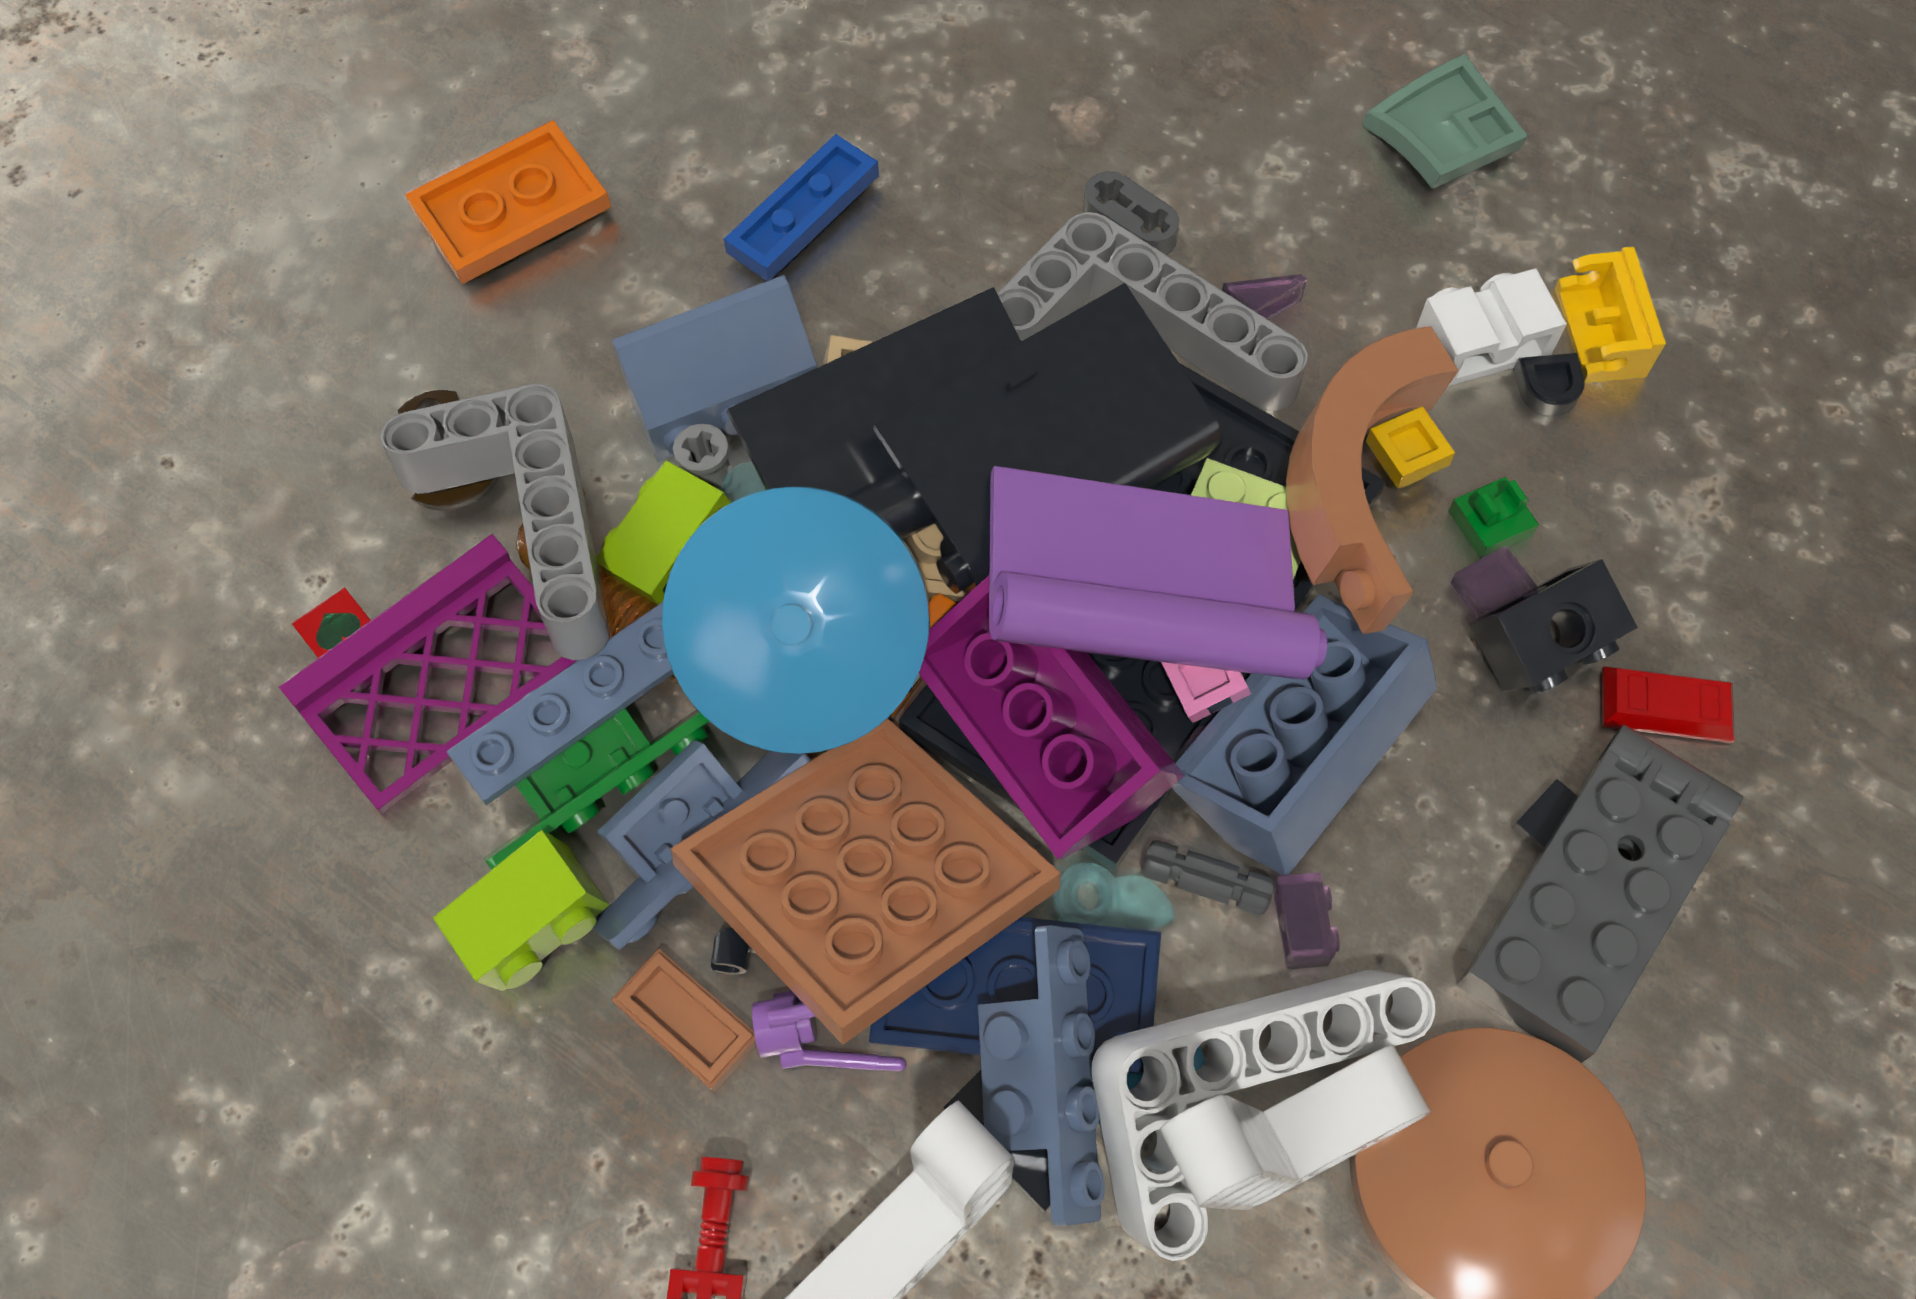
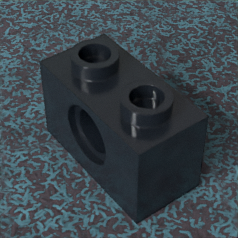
[1468,559,1638,694]

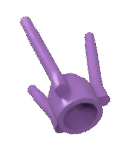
[752,991,907,1071]

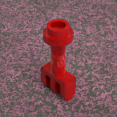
[667,1157,749,1299]

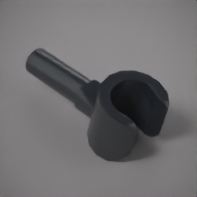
[711,927,757,975]

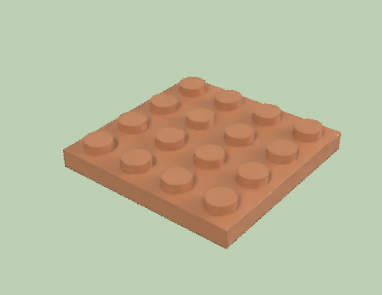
[670,718,1061,1045]

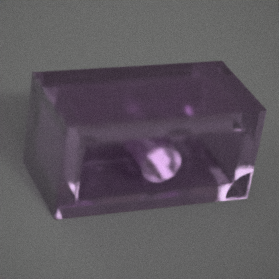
[1273,872,1340,970]

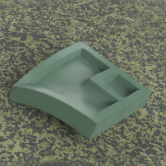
[1362,54,1528,189]

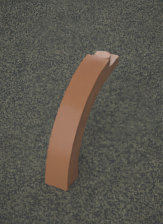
[1286,326,1459,634]

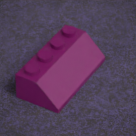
[919,575,1185,859]

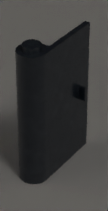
[873,283,1222,595]
[726,287,1021,540]

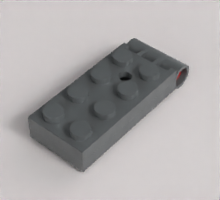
[1457,724,1743,1063]

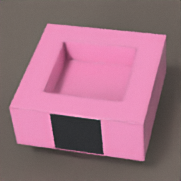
[1161,662,1252,723]

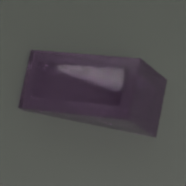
[1222,274,1307,320]

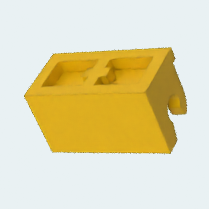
[1555,247,1666,383]

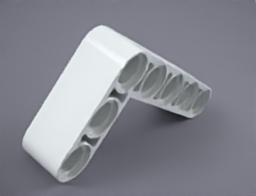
[1092,970,1435,1261]
[1160,1046,1432,1210]
[785,1101,1014,1299]

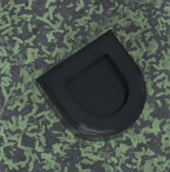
[1513,353,1585,416]

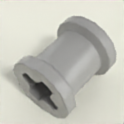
[673,424,735,495]

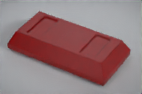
[1602,666,1735,744]

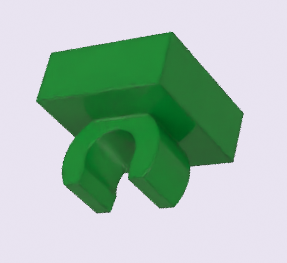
[1448,477,1539,559]

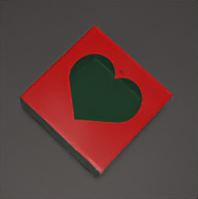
[291,587,371,658]

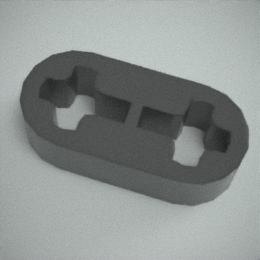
[1083,171,1180,255]

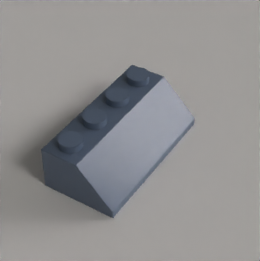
[1171,594,1437,877]

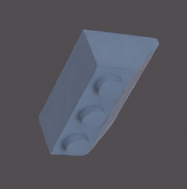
[612,275,818,462]

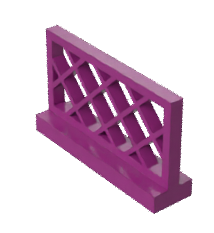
[279,534,577,814]

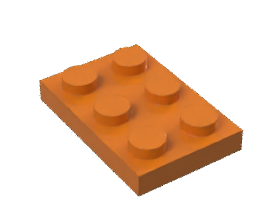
[404,120,611,284]

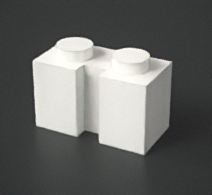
[1416,268,1567,386]

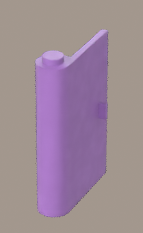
[989,466,1327,680]

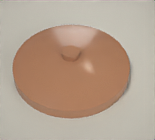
[1350,1028,1646,1299]

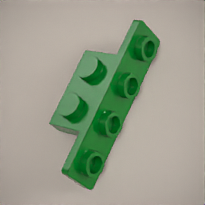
[484,708,709,870]

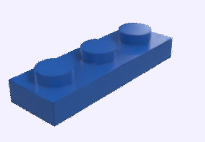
[723,134,879,281]

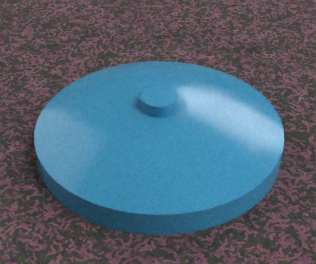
[662,486,930,754]

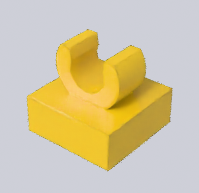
[1366,406,1455,489]

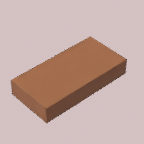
[611,948,757,1093]

